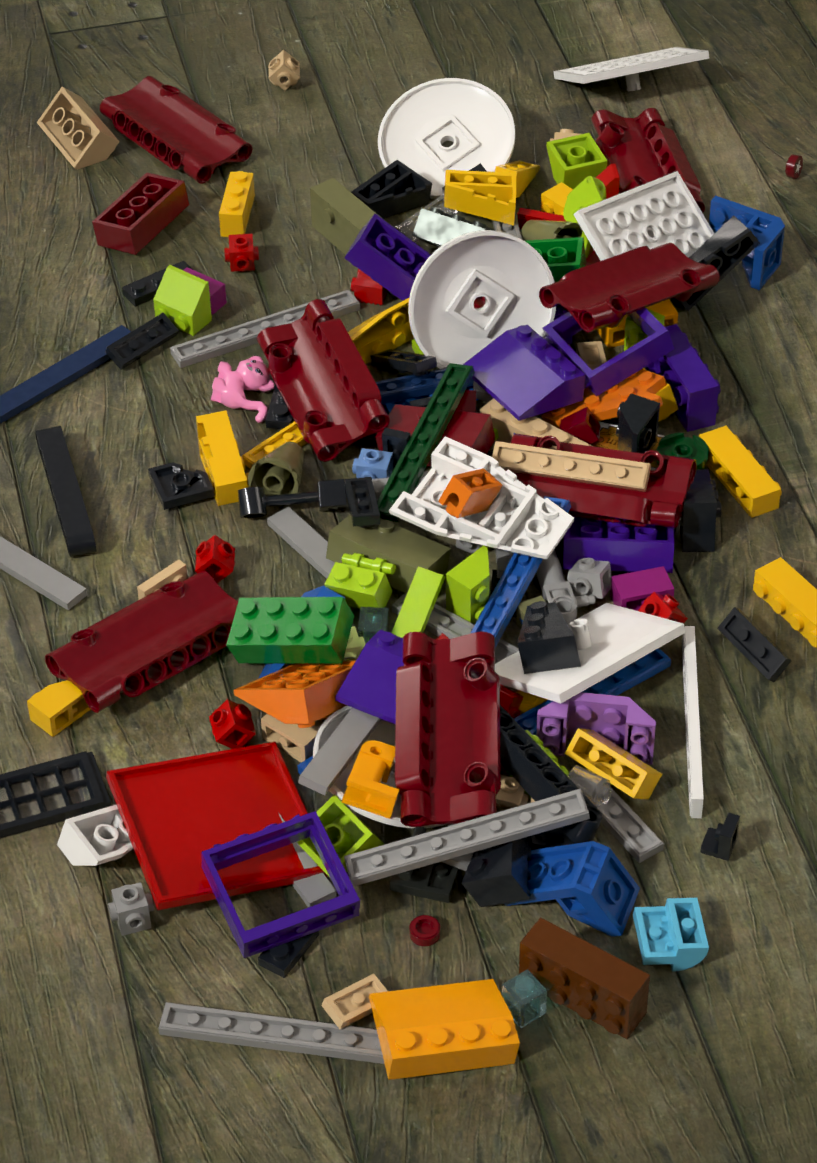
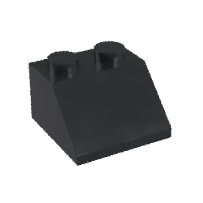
[616,393,660,454]

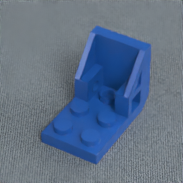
[709,196,785,290]
[504,841,640,937]

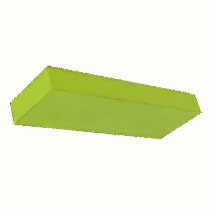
[391,566,446,638]

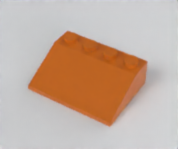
[234,660,356,728]

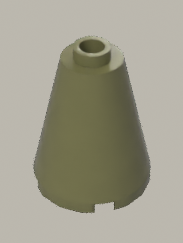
[521,219,582,241]
[248,442,304,506]

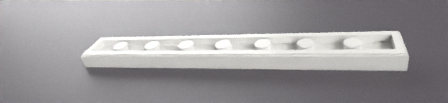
[682,626,703,818]

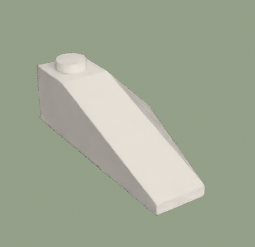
[57,805,133,866]

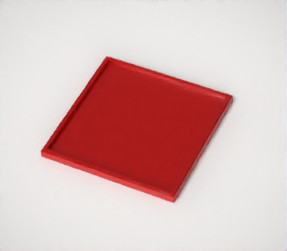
[106,741,329,910]

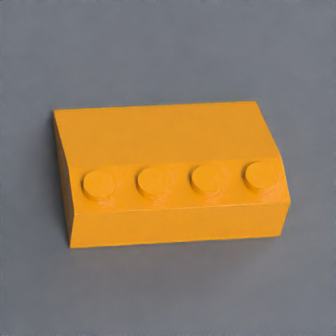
[369,979,520,1080]

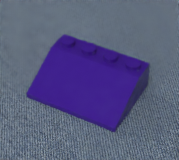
[463,325,586,421]
[563,516,674,573]
[335,630,404,725]

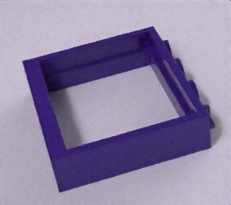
[542,308,675,396]
[201,811,360,958]

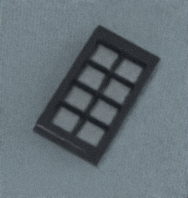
[0,751,111,838]

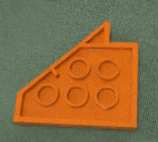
[541,369,667,429]

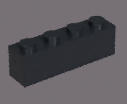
[676,215,760,311]

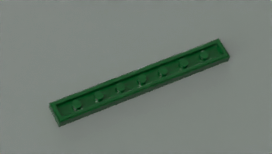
[377,363,475,522]

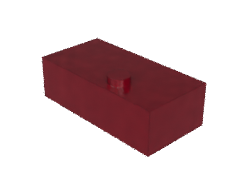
[92,173,189,255]
[375,404,495,466]

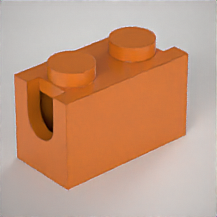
[438,468,503,518]

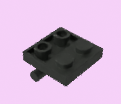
[390,826,461,903]

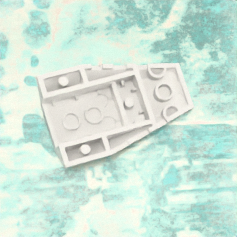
[389,436,574,559]

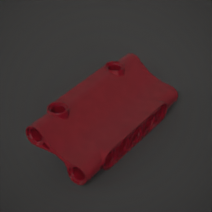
[100,76,253,184]
[591,108,705,213]
[539,242,719,332]
[257,299,390,462]
[511,433,696,528]
[45,571,238,713]
[395,632,501,827]

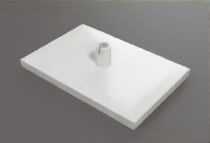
[553,47,709,91]
[573,171,715,261]
[495,603,686,704]

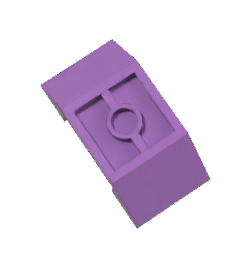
[537,692,656,765]

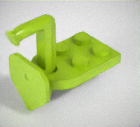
[563,176,606,258]

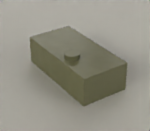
[310,178,380,255]
[326,514,451,593]

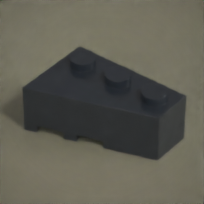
[351,160,432,219]
[680,469,721,552]
[517,601,581,674]
[462,836,532,907]

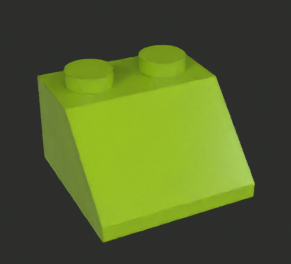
[546,133,608,189]
[153,265,212,336]
[446,545,490,625]
[297,794,384,877]

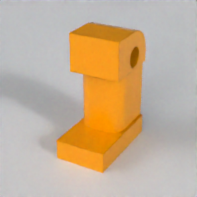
[341,740,400,819]

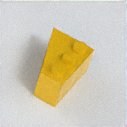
[444,170,517,226]
[196,410,252,506]

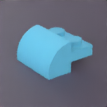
[633,898,709,972]

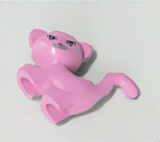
[211,356,274,423]

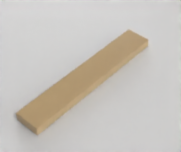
[492,441,651,492]

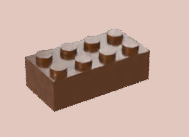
[519,917,650,1039]

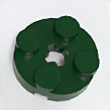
[656,432,709,470]

